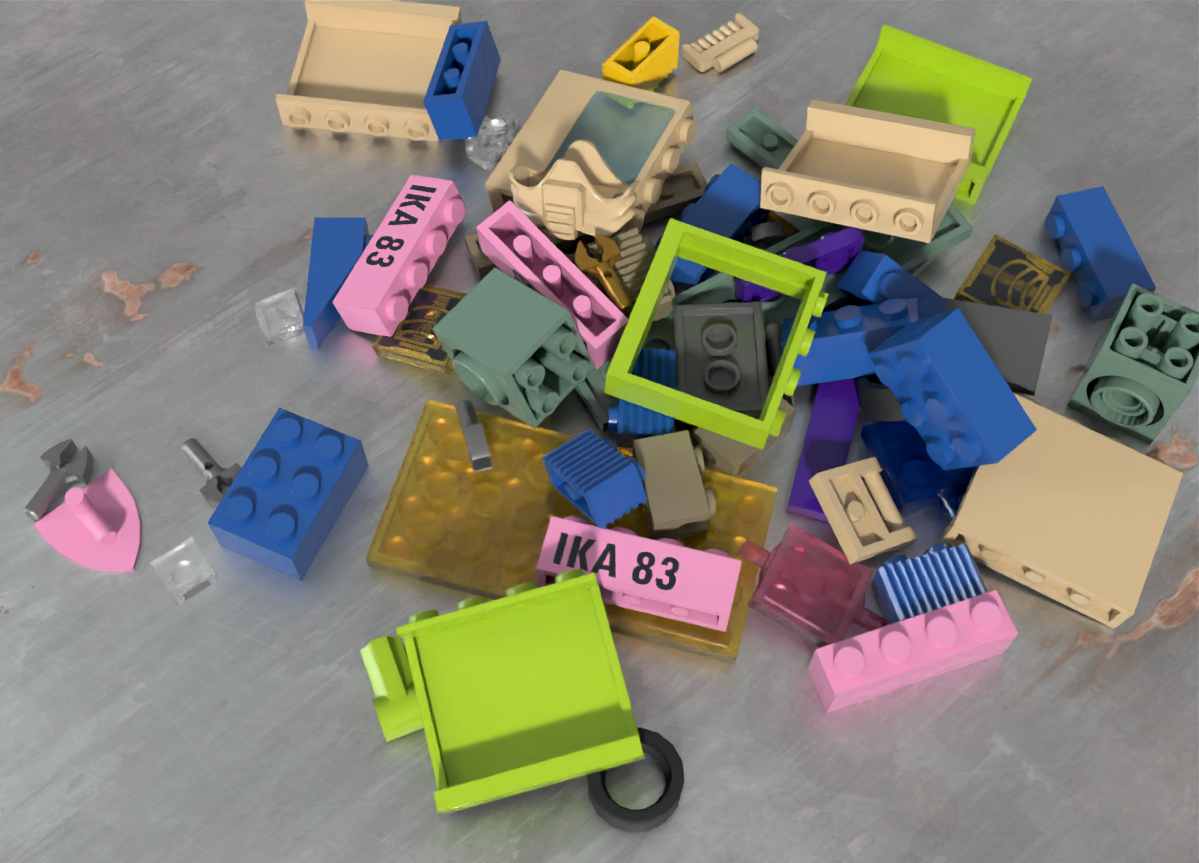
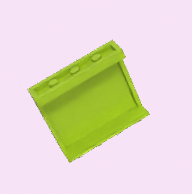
[845,24,1033,206]
[396,569,645,814]

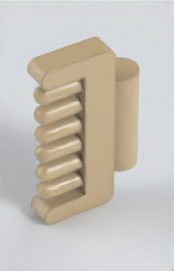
[682,13,759,72]

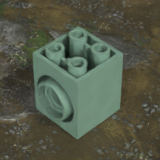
[432,267,595,429]
[1067,284,1199,445]

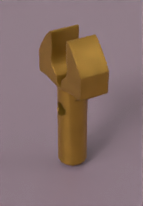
[575,234,633,314]

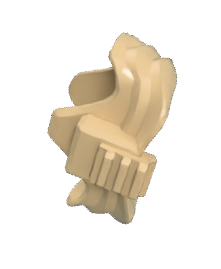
[509,139,639,240]

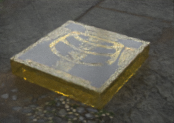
[954,235,1071,314]
[372,284,467,375]

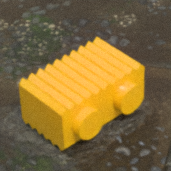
[601,16,680,111]

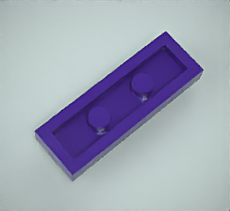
[735,227,864,302]

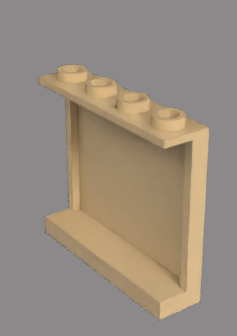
[275,0,462,141]
[760,99,976,243]
[940,393,1184,629]

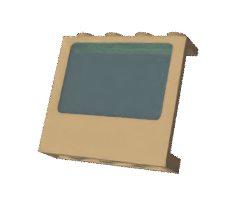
[485,69,697,234]

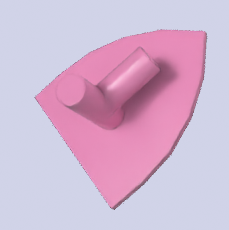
[33,469,141,571]

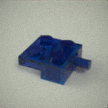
[860,420,977,524]

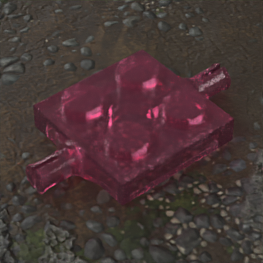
[736,523,889,648]

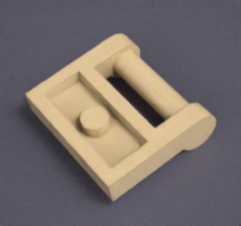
[809,457,918,565]

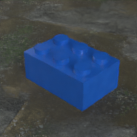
[868,308,1037,470]
[207,407,368,581]

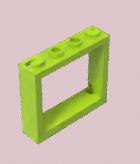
[604,218,829,450]

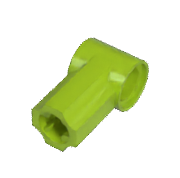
[360,636,424,742]

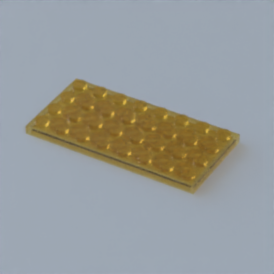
[365,399,778,664]

